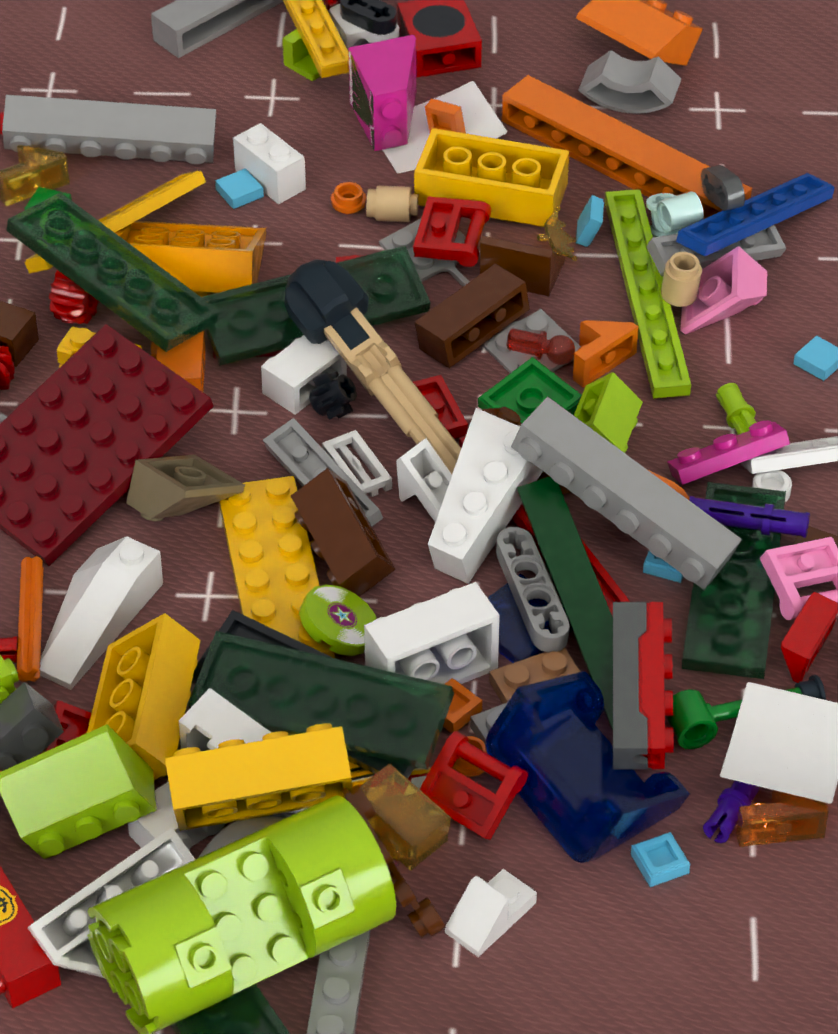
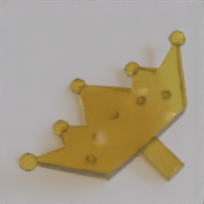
[537,206,577,261]

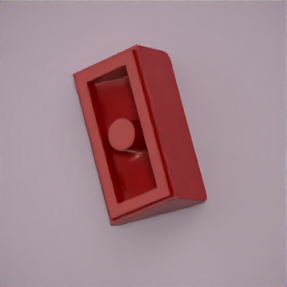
[781,592,838,683]

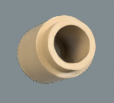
[366,185,418,222]
[661,252,702,307]

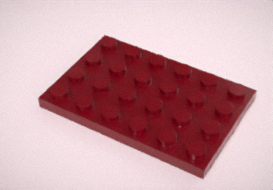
[0,324,214,566]

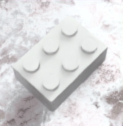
[364,582,499,700]

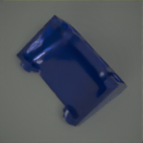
[485,671,690,863]

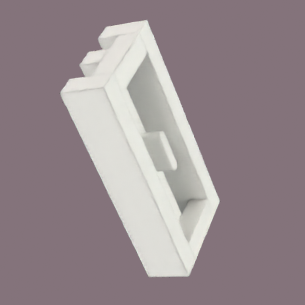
[322,430,392,497]

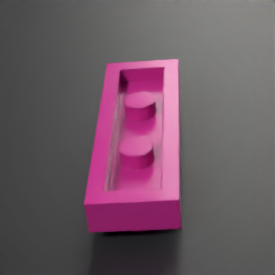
[667,420,790,485]

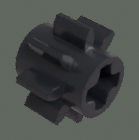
[309,371,357,420]

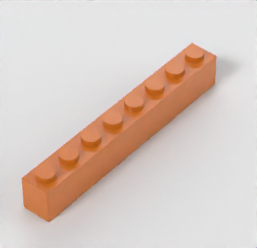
[502,75,752,219]

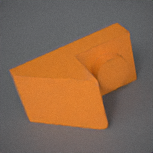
[573,320,639,388]

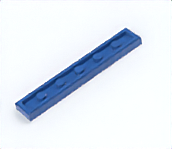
[676,173,835,257]

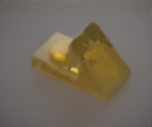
[0,145,70,207]

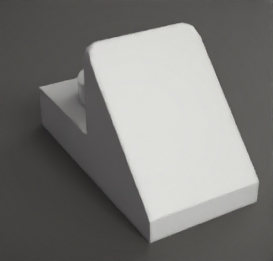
[396,438,452,522]
[445,869,537,957]

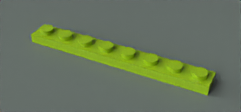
[605,189,691,399]

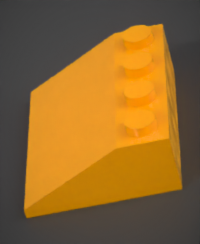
[106,221,266,298]

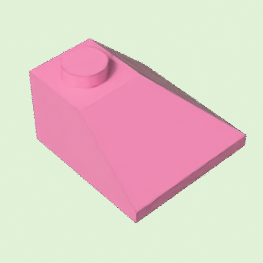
[680,246,767,335]

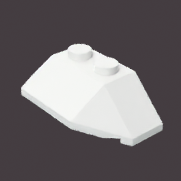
[28,827,195,978]

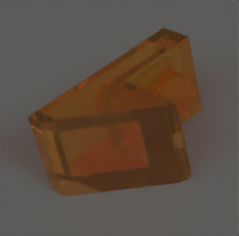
[736,790,829,847]

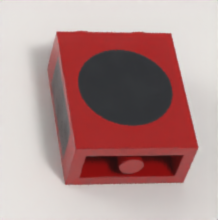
[397,0,482,78]

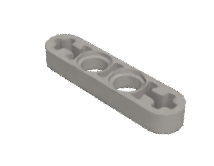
[496,527,570,652]

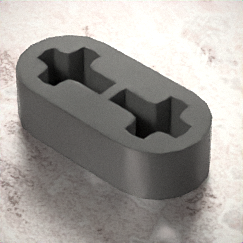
[701,165,745,211]

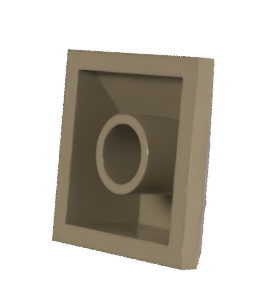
[126,455,245,521]

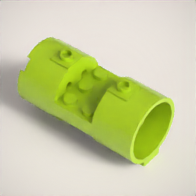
[87,795,396,1034]

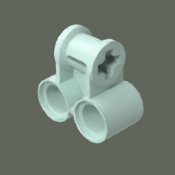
[646,191,704,238]

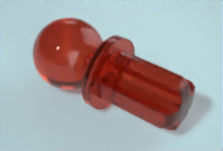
[506,329,575,365]

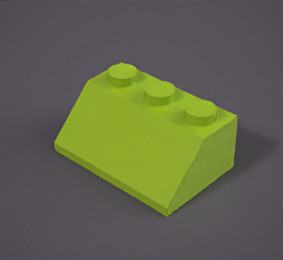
[0,725,157,859]

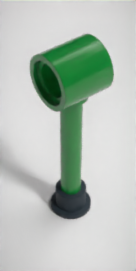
[666,675,826,749]

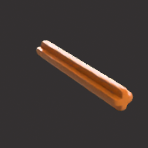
[16,556,44,682]

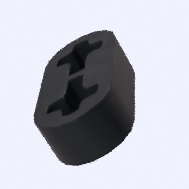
[340,0,397,35]

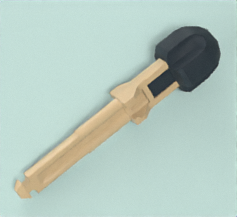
[285,259,461,474]

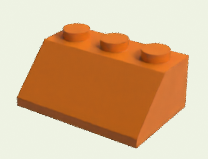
[576,0,703,66]

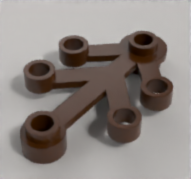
[341,784,446,938]

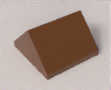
[480,236,565,296]

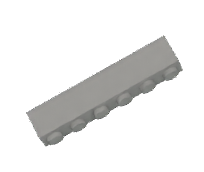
[151,0,283,58]
[2,95,216,164]
[511,397,742,590]

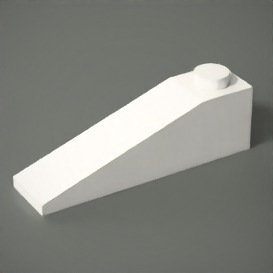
[40,536,163,690]

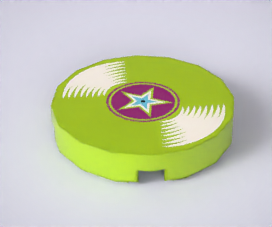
[299,584,377,656]

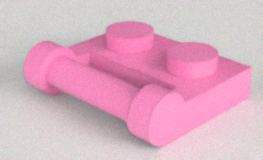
[760,537,838,620]

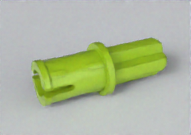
[716,383,757,435]

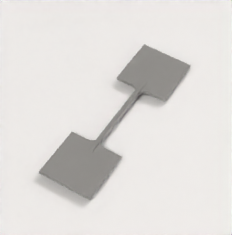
[379,219,581,373]

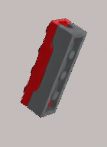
[613,602,674,769]

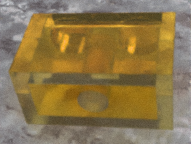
[360,763,451,871]

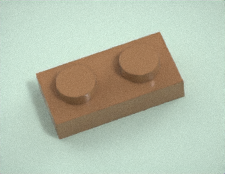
[489,647,582,704]

